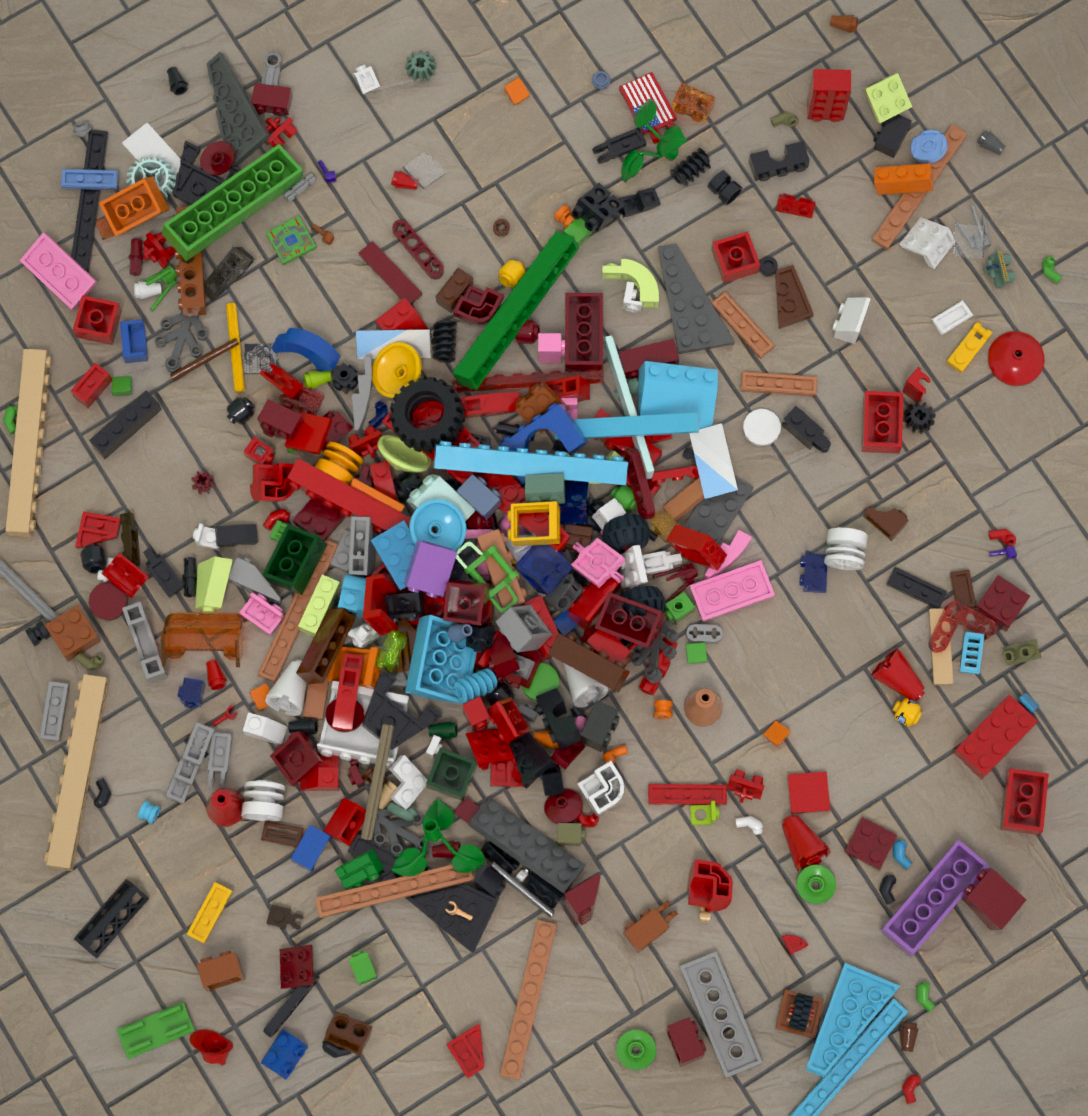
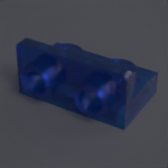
[799,550,827,593]

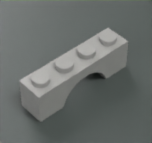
[122,601,168,684]

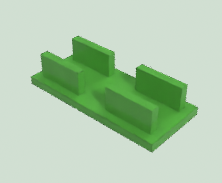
[116,1002,195,1060]

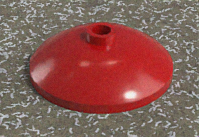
[988,331,1045,386]

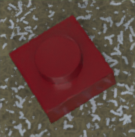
[347,765,365,789]

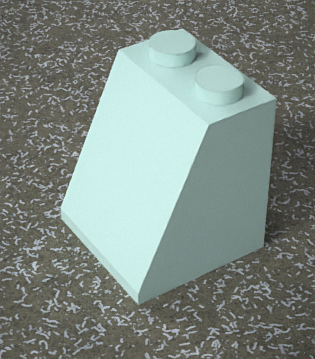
[407,474,476,532]

